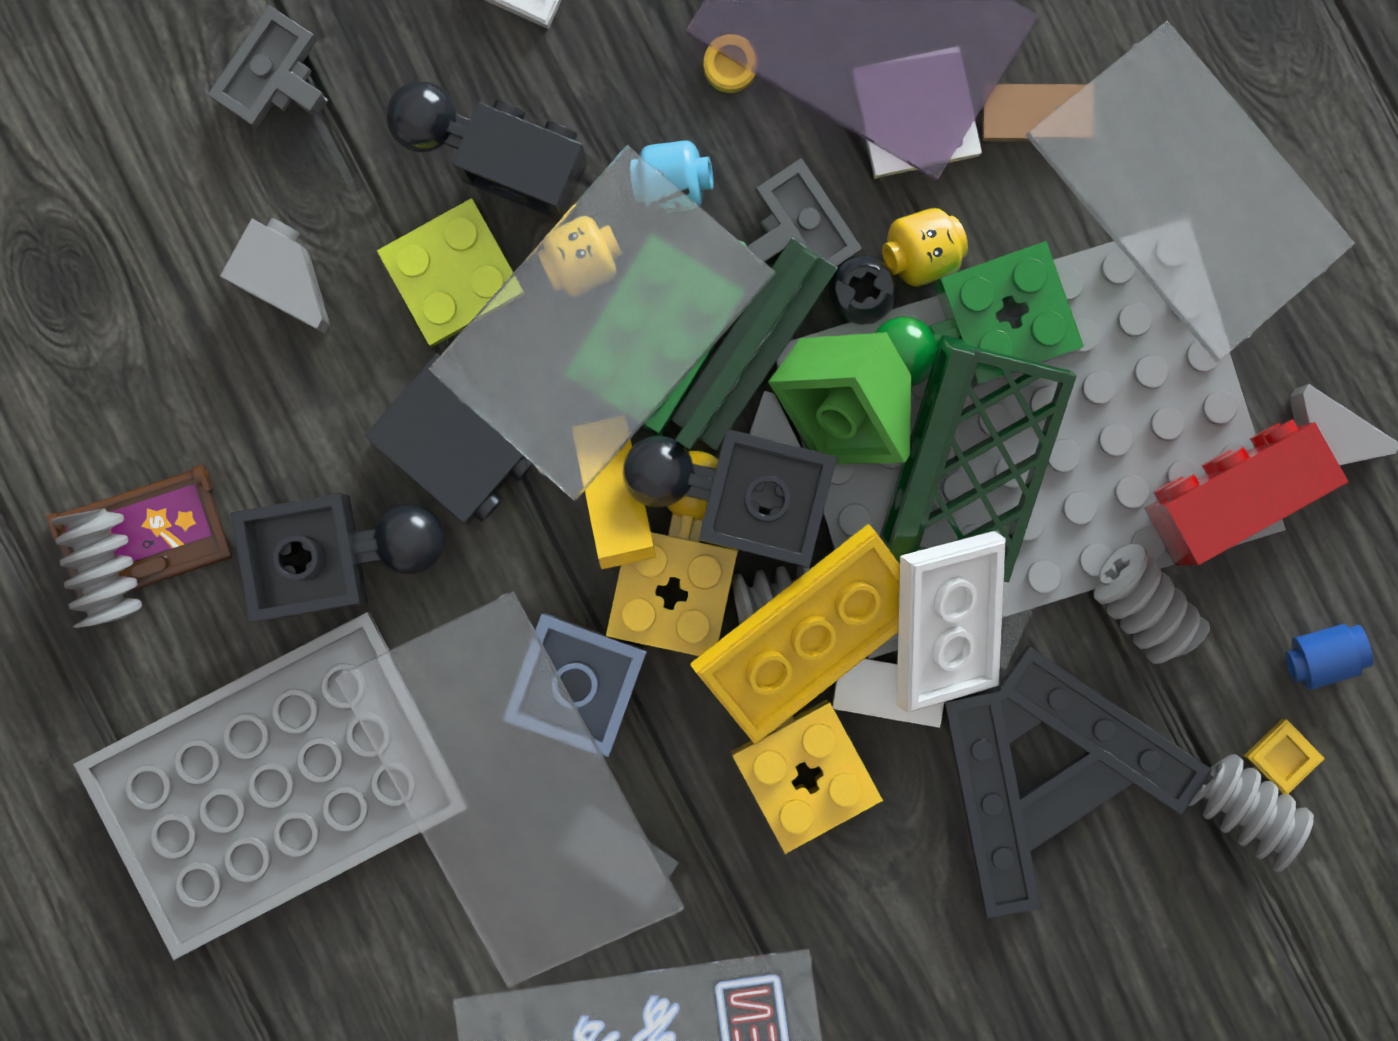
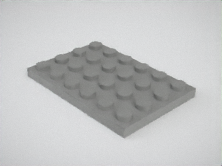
[74,612,469,960]

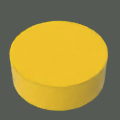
[703,35,758,93]

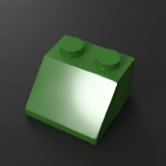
[769,332,911,464]

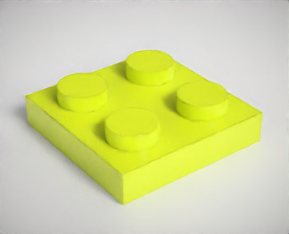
[377,198,526,348]

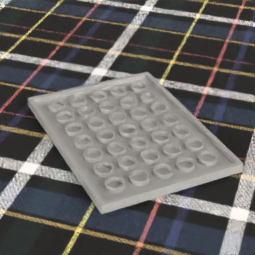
[776,219,1286,659]

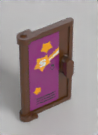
[47,464,232,598]

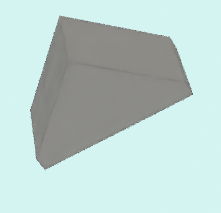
[1289,384,1398,465]

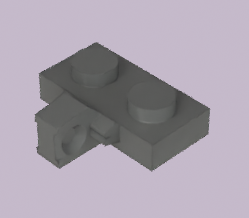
[208,5,328,129]
[744,158,862,269]

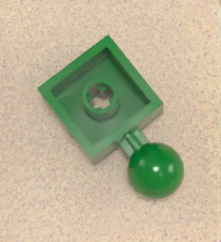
[874,241,1084,388]

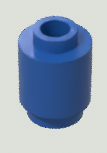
[1285,623,1373,690]

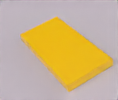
[690,524,900,745]

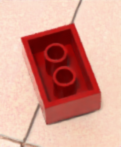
[1144,419,1348,566]

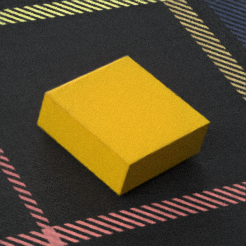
[1244,718,1325,795]

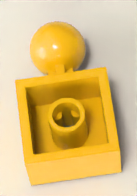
[606,451,738,656]
[731,700,883,854]

